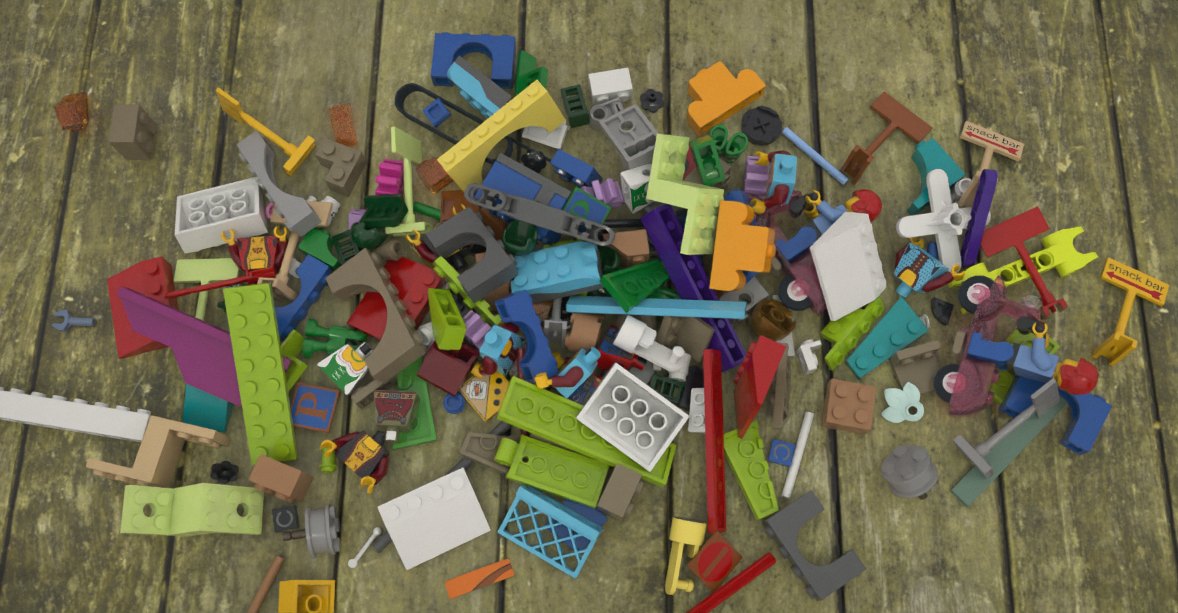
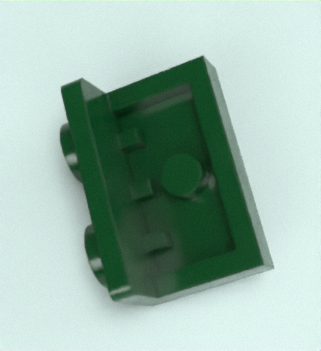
[359,194,408,228]

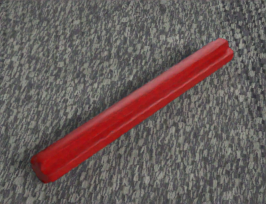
[686,552,776,613]

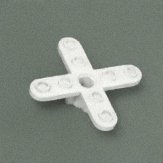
[896,169,991,273]

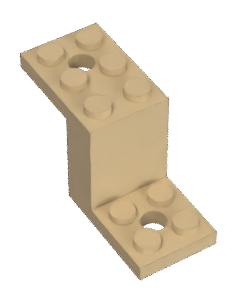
[86,415,231,488]

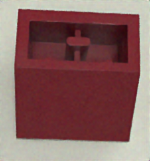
[417,341,479,397]

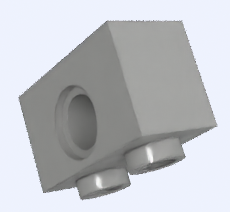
[719,277,769,325]

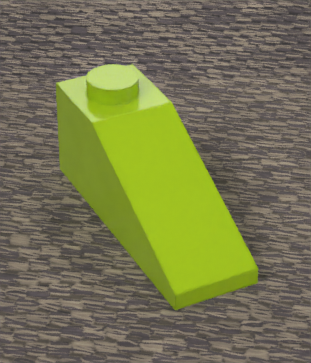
[428,288,467,350]

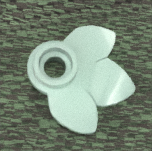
[881,382,924,423]

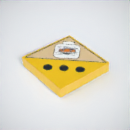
[459,371,509,423]

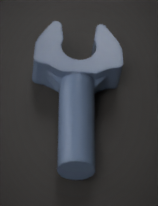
[52,310,96,332]

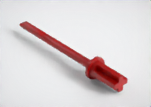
[164,266,276,299]

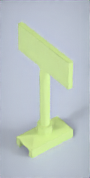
[385,127,433,237]
[173,258,240,321]

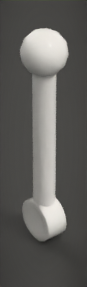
[348,527,382,568]

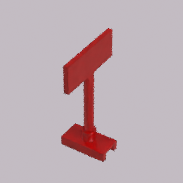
[980,206,1067,320]

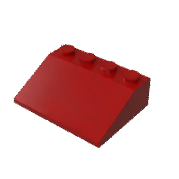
[107,256,179,359]
[347,257,446,342]
[733,335,786,439]

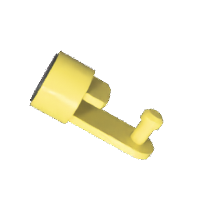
[665,516,707,595]

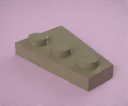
[458,432,528,474]

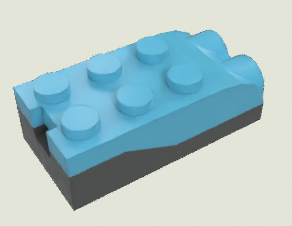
[447,56,515,135]
[511,242,604,304]

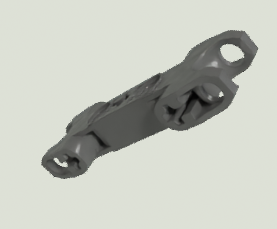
[464,183,615,246]

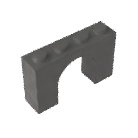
[426,206,518,303]
[763,490,866,601]

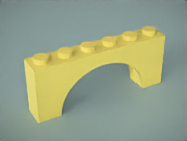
[437,80,566,195]

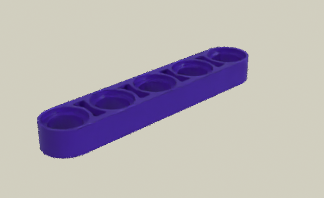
[960,169,998,268]

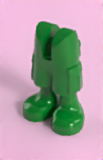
[709,124,748,163]
[302,318,368,359]

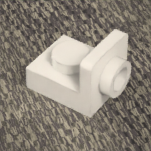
[796,339,822,376]

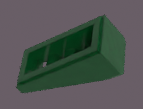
[561,84,590,128]
[332,229,360,265]
[650,374,685,405]

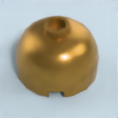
[751,298,796,341]

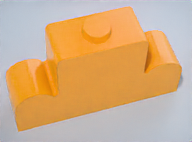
[687,61,766,137]
[709,200,776,292]

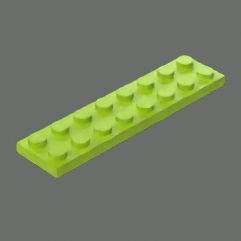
[223,283,298,465]
[497,376,676,488]

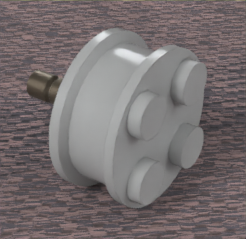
[881,445,938,500]
[282,504,341,558]

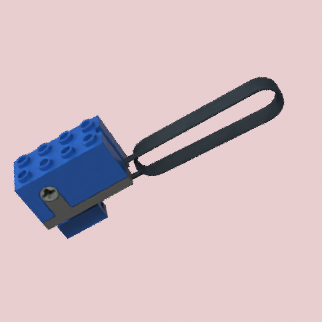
[395,83,603,245]

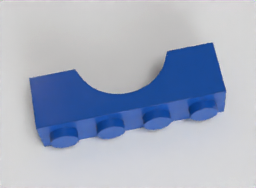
[275,254,333,342]
[494,290,559,384]

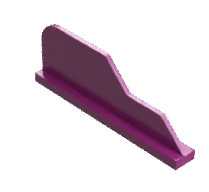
[117,287,294,407]

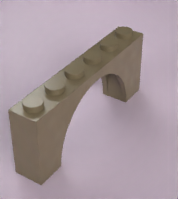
[325,248,426,383]

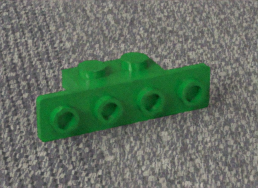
[514,50,548,129]

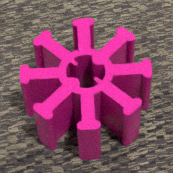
[375,159,404,197]

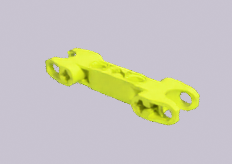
[947,226,1098,314]

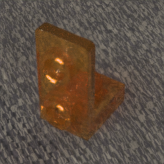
[327,103,358,147]

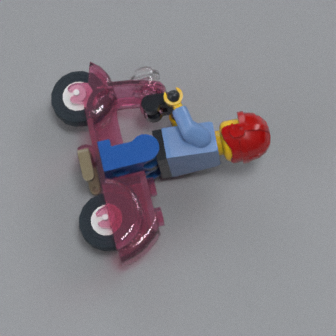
[746,189,882,316]
[934,275,1099,418]

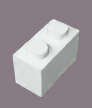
[588,68,633,105]

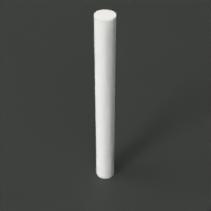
[781,412,814,499]

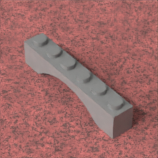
[237,130,322,237]

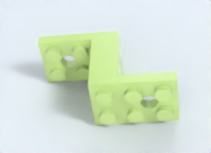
[646,133,724,255]
[120,483,264,537]

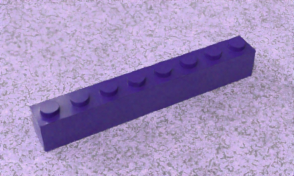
[641,204,746,372]

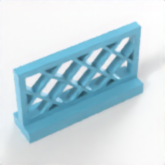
[497,484,604,579]

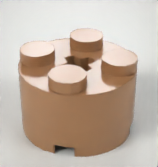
[564,312,605,354]

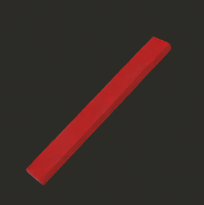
[703,349,727,533]

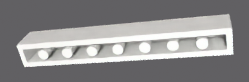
[0,387,151,443]

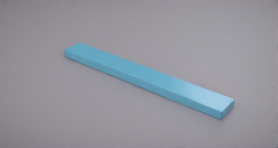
[566,296,746,319]

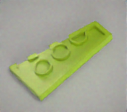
[432,256,502,327]
[724,420,779,521]

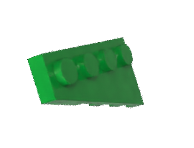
[600,258,671,313]

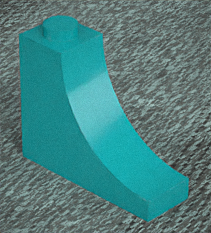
[907,138,966,216]

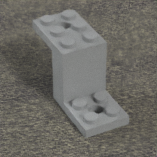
[599,104,688,216]

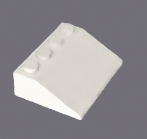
[175,176,268,254]
[810,212,887,321]
[576,363,690,472]
[378,468,491,570]

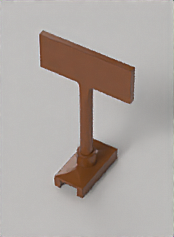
[840,92,933,185]

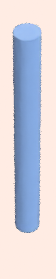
[782,127,849,186]

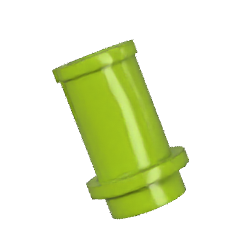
[319,448,337,473]

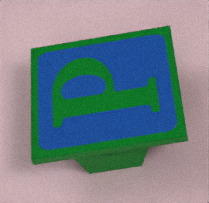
[563,186,612,243]

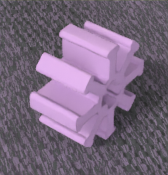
[742,156,769,200]
[580,178,624,213]
[462,310,491,351]

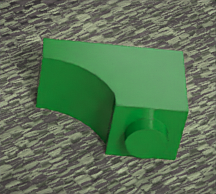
[689,135,726,186]
[298,228,342,271]

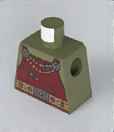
[374,390,420,444]

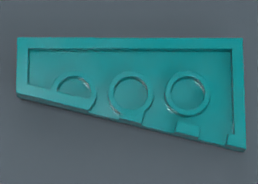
[845,296,929,380]

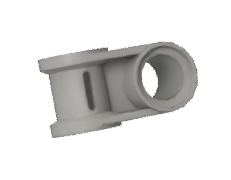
[590,98,624,131]

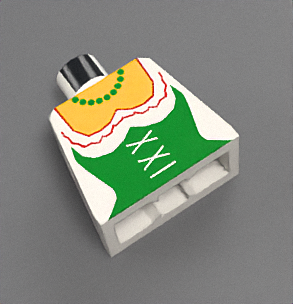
[620,164,654,213]
[317,342,373,395]

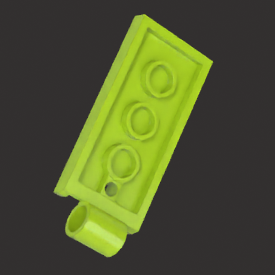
[494,435,609,509]

